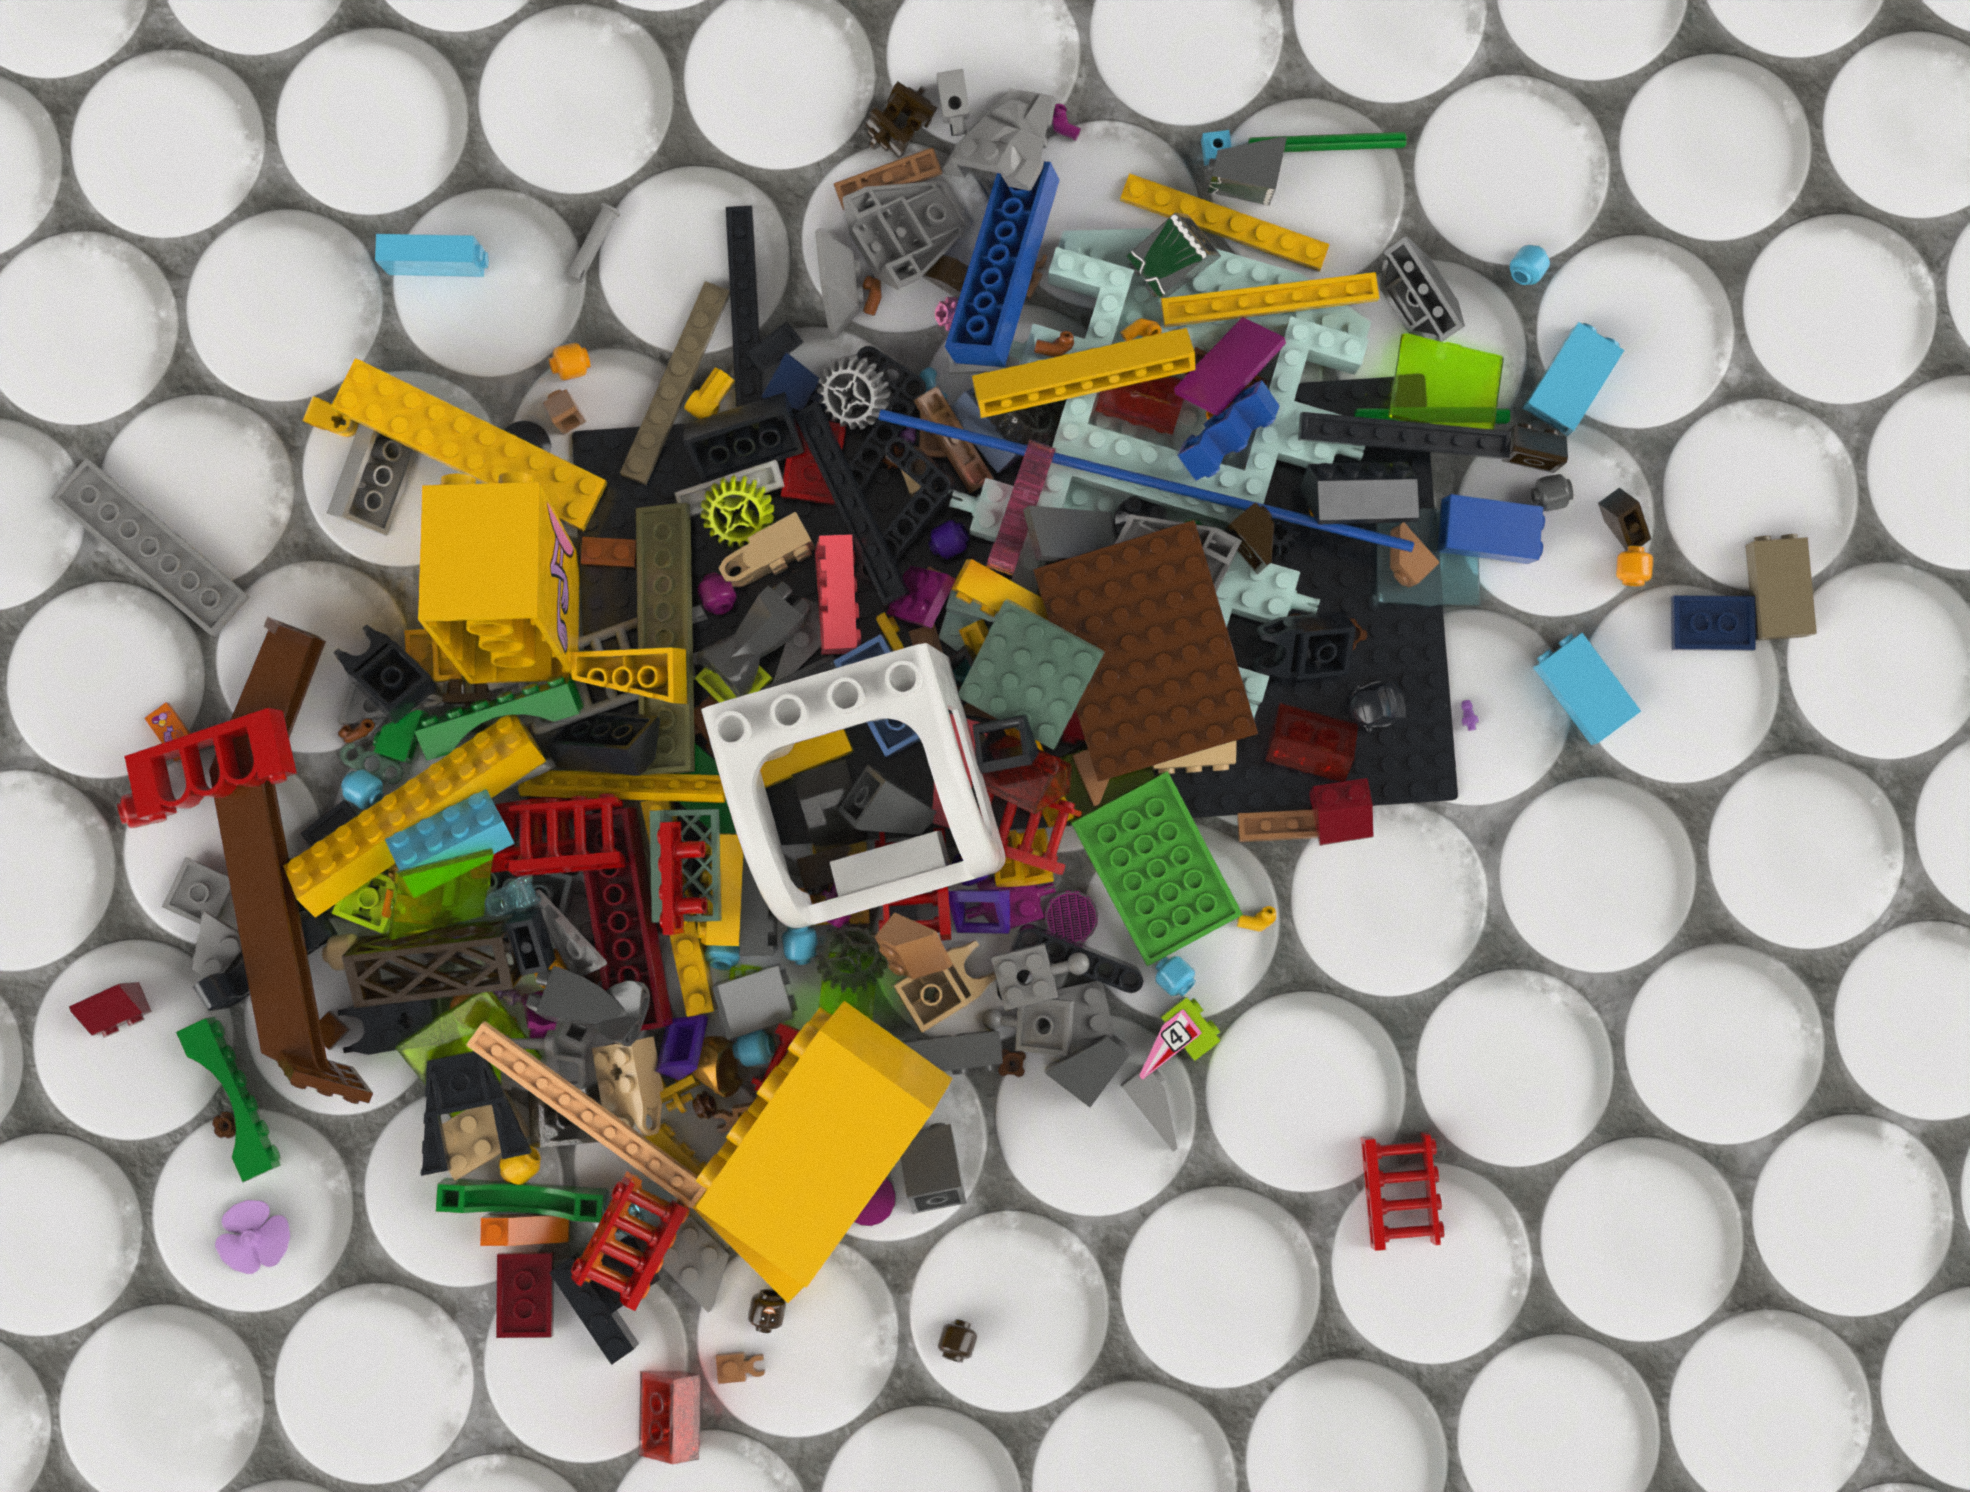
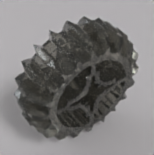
[990,404,1058,449]
[814,921,888,994]

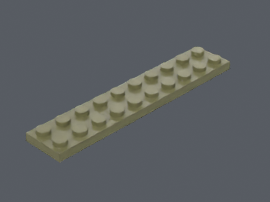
[636,502,695,775]

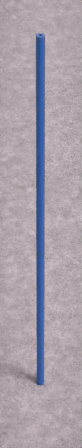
[878,409,1414,552]

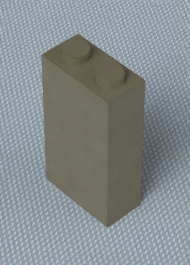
[1745,534,1817,641]

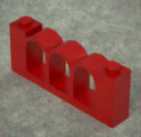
[124,708,297,824]

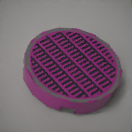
[1044,891,1098,943]

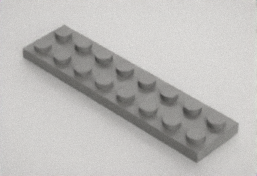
[51,458,251,637]

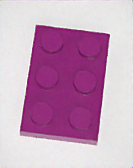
[886,565,956,628]

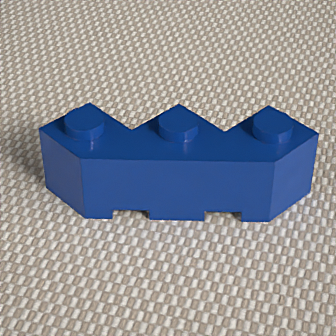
[1177,380,1280,481]

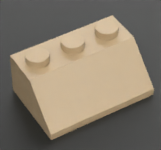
[1152,741,1236,774]

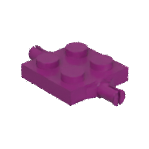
[965,877,1056,935]

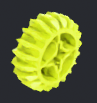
[700,475,774,548]

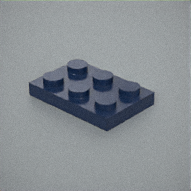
[1671,595,1756,651]

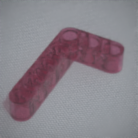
[986,439,1056,577]

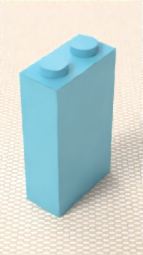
[375,234,489,277]
[1523,322,1625,436]
[1533,633,1641,745]

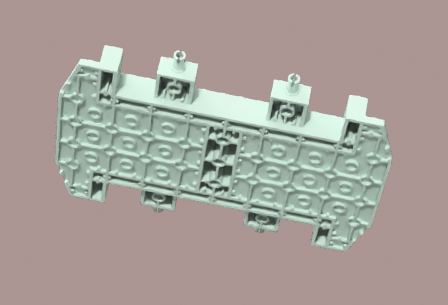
[939,228,1371,718]

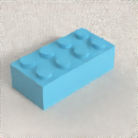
[385,789,515,895]

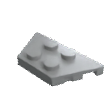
[634,1215,730,1313]

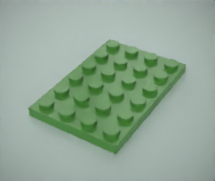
[1070,771,1243,967]

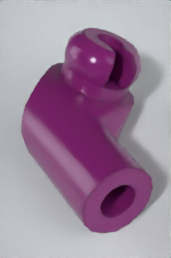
[1052,103,1081,141]

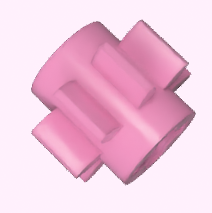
[935,297,958,331]

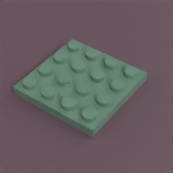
[958,599,1105,749]

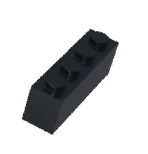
[549,1252,639,1365]

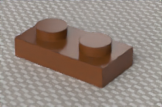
[581,537,637,568]

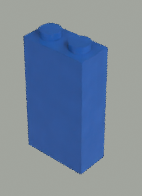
[1437,494,1545,564]

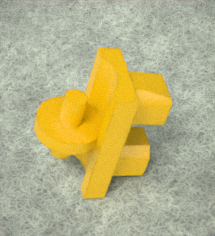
[660,1073,701,1114]

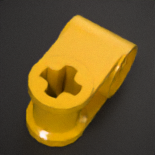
[302,396,359,437]

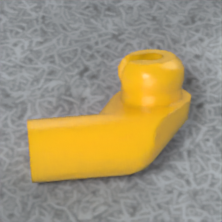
[1237,906,1276,932]

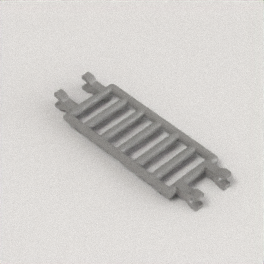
[487,605,711,735]

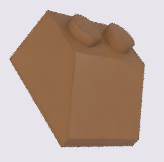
[875,913,953,979]

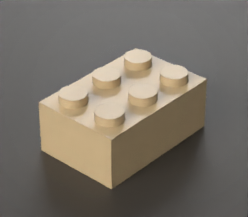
[442,1090,532,1181]

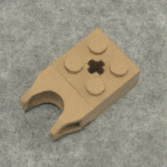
[719,512,815,587]
[891,940,996,1033]
[591,1036,663,1136]

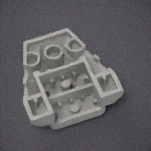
[942,88,1056,191]

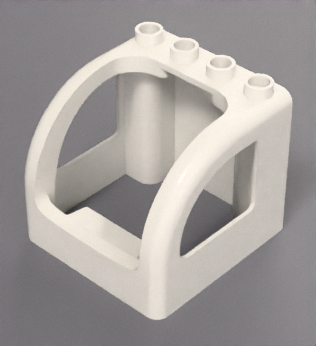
[701,643,1005,928]

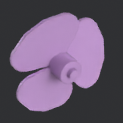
[215,1200,290,1274]

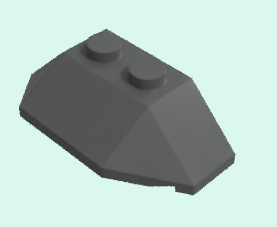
[1380,236,1465,342]

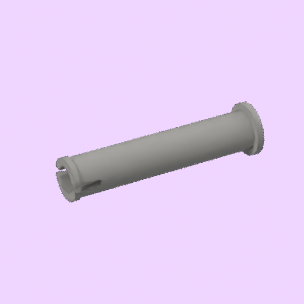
[566,203,621,283]

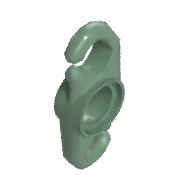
[340,742,404,785]

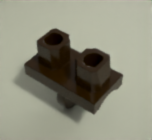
[886,81,938,131]
[865,107,915,159]
[442,679,497,710]

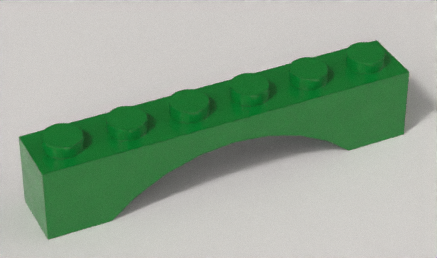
[414,675,584,761]
[176,1017,281,1182]
[436,1178,609,1223]

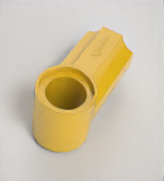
[684,367,735,419]

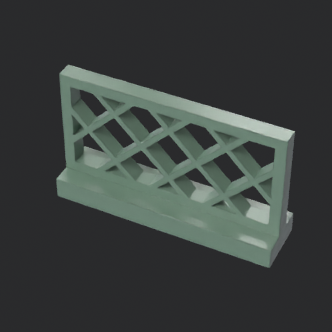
[650,809,722,922]

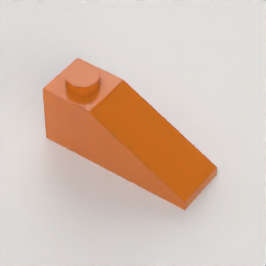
[480,1214,570,1246]

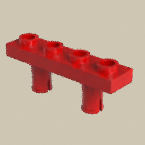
[657,821,708,935]

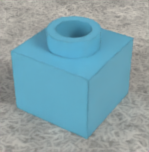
[1201,130,1231,166]

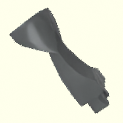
[696,581,811,697]
[526,966,650,1047]

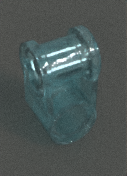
[485,875,541,917]

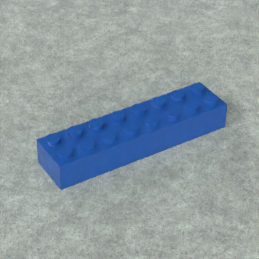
[945,161,1060,367]

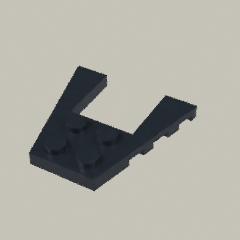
[420,1051,532,1176]

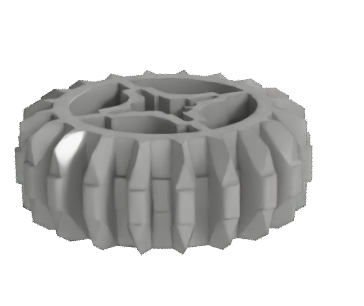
[817,355,890,429]

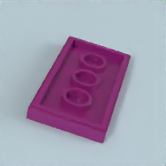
[1174,317,1286,416]

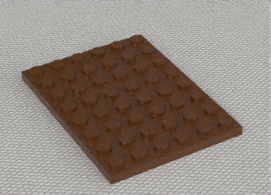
[1033,520,1258,782]

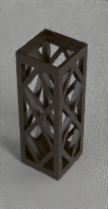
[341,918,523,1008]

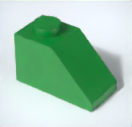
[373,709,429,764]

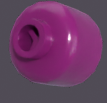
[697,573,737,615]

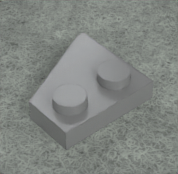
[191,910,242,977]

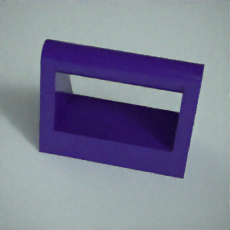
[949,889,1010,934]
[655,1015,708,1080]

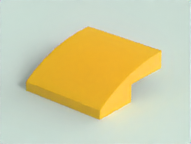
[404,629,462,683]
[994,828,1054,887]

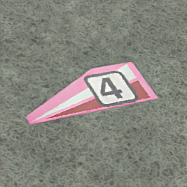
[1139,1009,1202,1080]

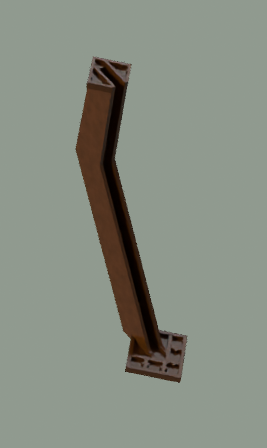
[209,617,373,1104]

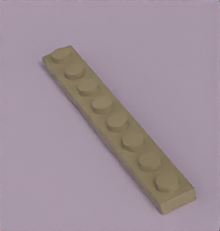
[620,281,730,485]

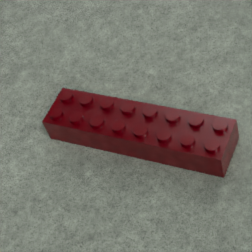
[583,807,673,1031]

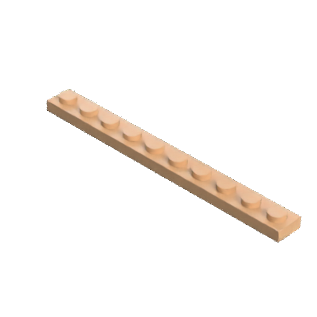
[466,1021,706,1209]

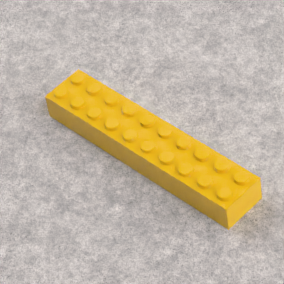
[331,358,607,532]
[283,715,546,917]

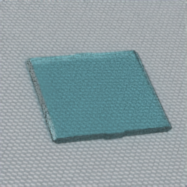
[1377,508,1480,607]

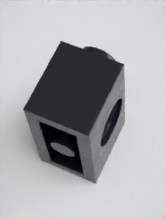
[505,908,556,976]

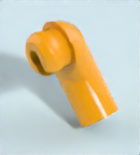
[1120,318,1162,341]

